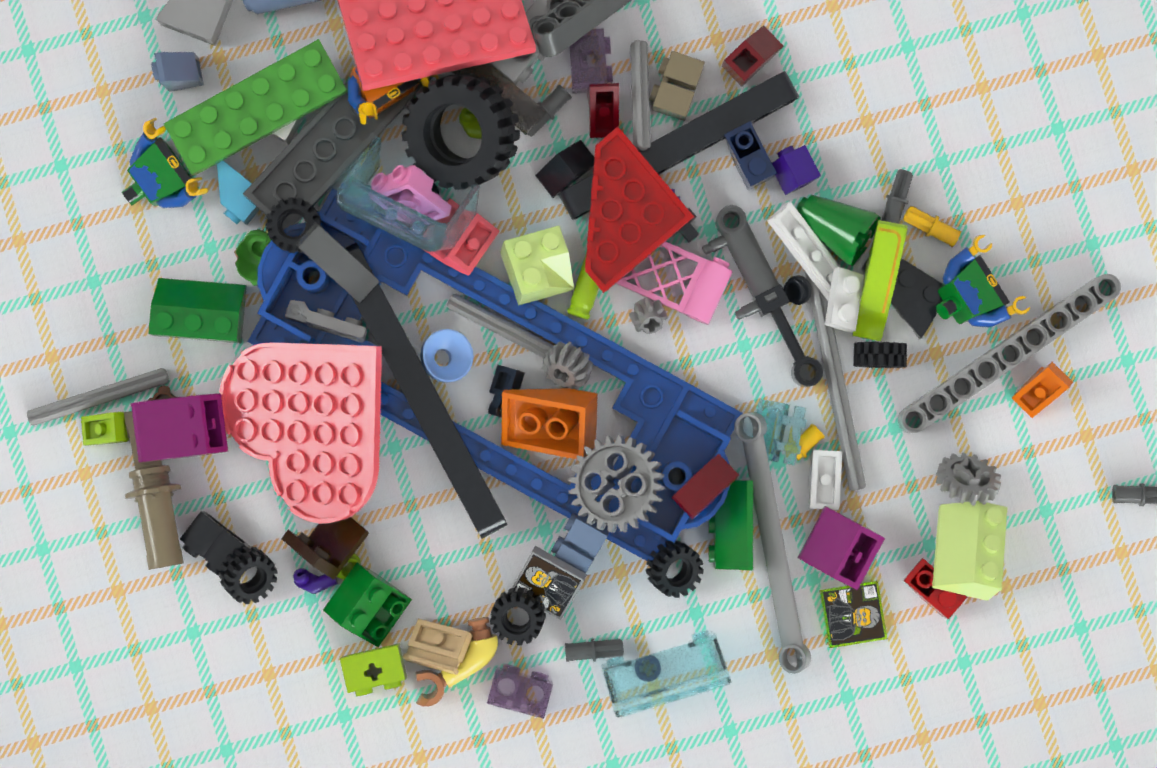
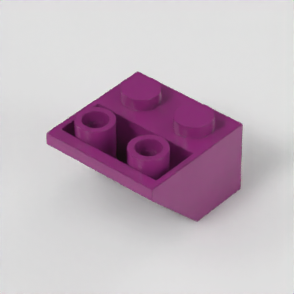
[797,506,885,590]

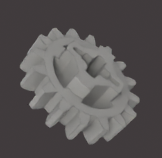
[936,453,1001,505]

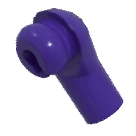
[293,568,338,594]

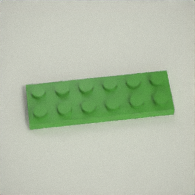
[163,39,348,176]

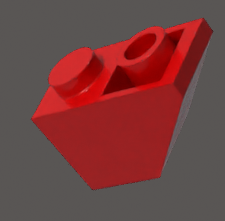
[903,558,967,619]

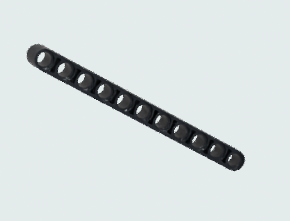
[344,242,508,539]

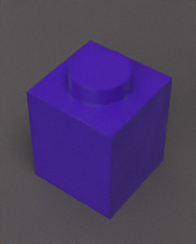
[772,145,821,195]

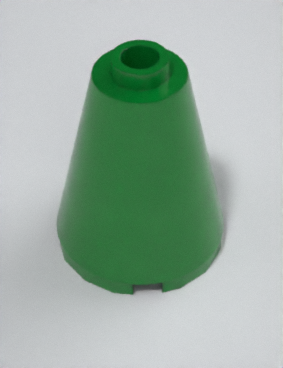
[797,195,881,266]

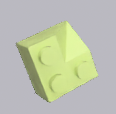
[500,226,574,306]

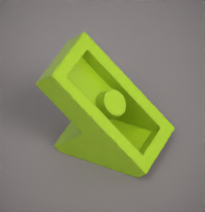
[81,412,129,446]

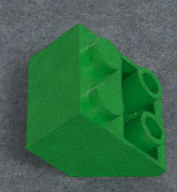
[323,562,412,647]

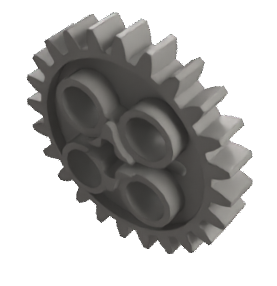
[568,435,665,533]

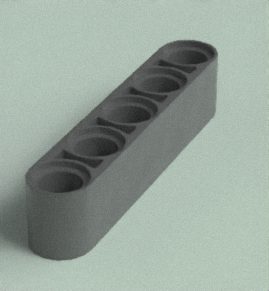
[532,0,631,57]

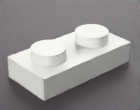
[825,267,864,332]
[809,450,842,510]

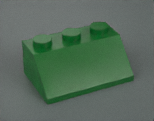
[148,278,247,343]
[708,480,753,570]

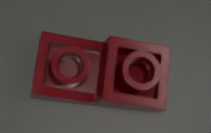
[672,453,739,519]

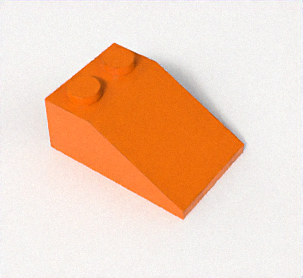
[501,388,598,460]

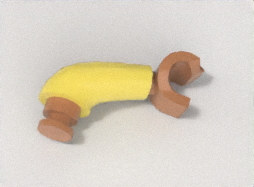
[415,617,498,707]

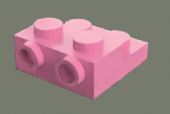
[368,165,452,230]

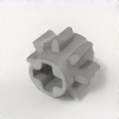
[629,298,668,334]

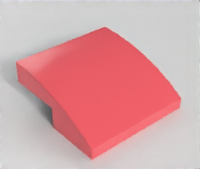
[416,198,499,276]

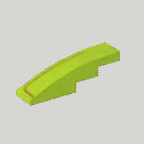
[852,220,907,341]

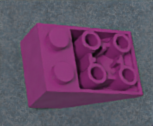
[131,393,228,463]

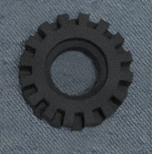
[266,197,322,253]
[853,342,907,368]
[646,540,704,598]
[219,546,278,604]
[490,587,546,646]

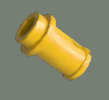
[787,424,825,461]

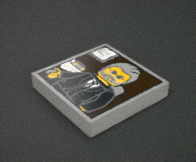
[512,546,587,620]

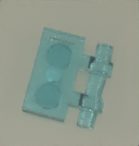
[752,399,807,466]

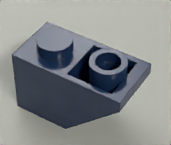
[724,121,777,191]

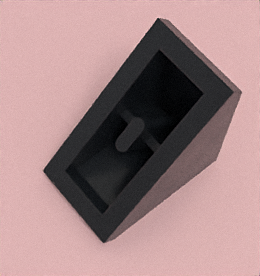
[535,140,595,198]

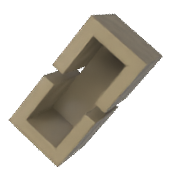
[649,51,705,121]

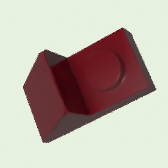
[587,83,619,138]

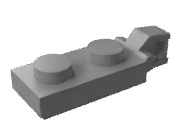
[285,300,367,343]

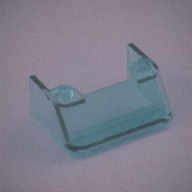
[337,136,480,252]
[601,630,731,717]

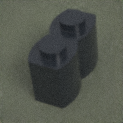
[180,511,251,576]

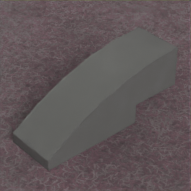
[295,222,380,303]

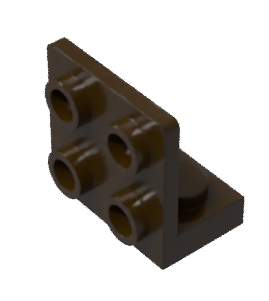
[281,517,369,580]

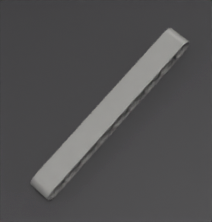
[898,274,1121,433]

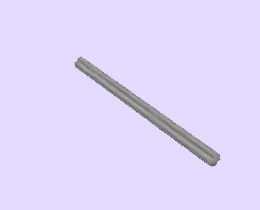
[804,270,866,491]

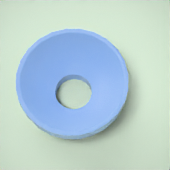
[420,329,474,383]

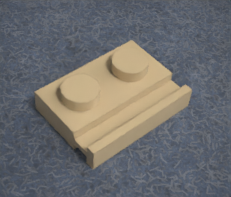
[403,618,473,675]

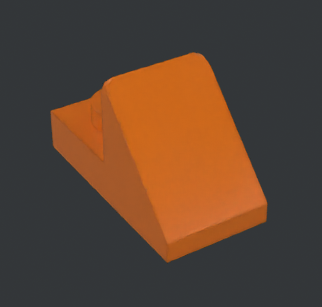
[1012,362,1073,418]

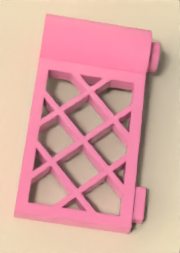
[616,242,733,325]

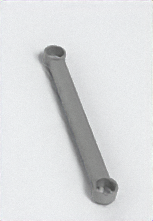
[735,412,811,674]

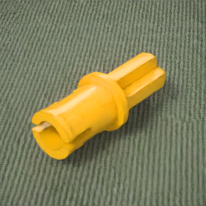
[903,206,961,247]

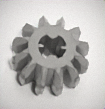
[541,341,593,390]

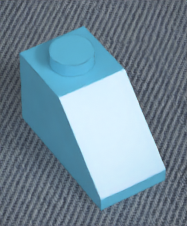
[217,161,259,225]

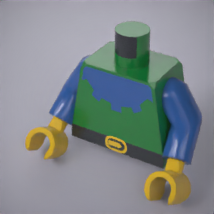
[122,118,208,208]
[936,235,1030,327]

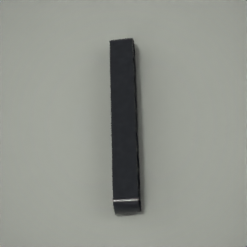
[558,71,800,220]

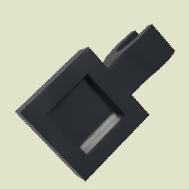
[488,364,525,418]

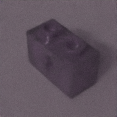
[569,28,613,94]

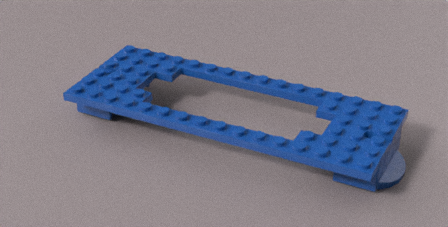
[247,188,743,561]

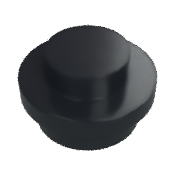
[783,275,812,305]

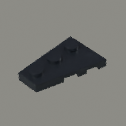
[861,256,943,339]

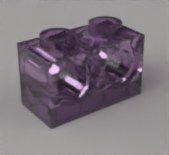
[487,664,553,719]

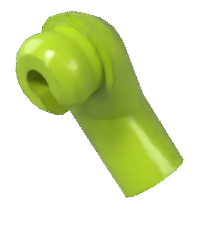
[459,107,482,139]

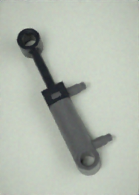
[702,205,823,388]

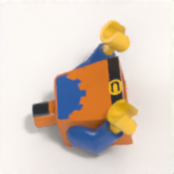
[347,51,439,124]

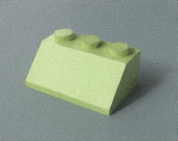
[932,501,1008,601]

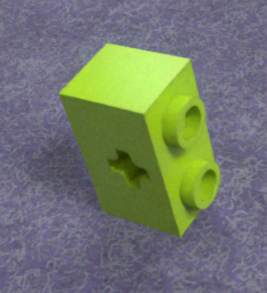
[340,643,407,697]

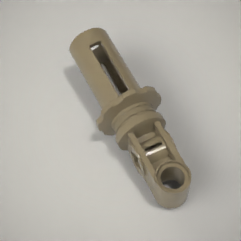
[124,411,184,570]

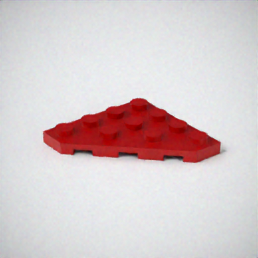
[585,127,694,293]

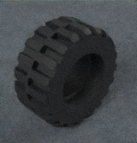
[401,73,520,190]

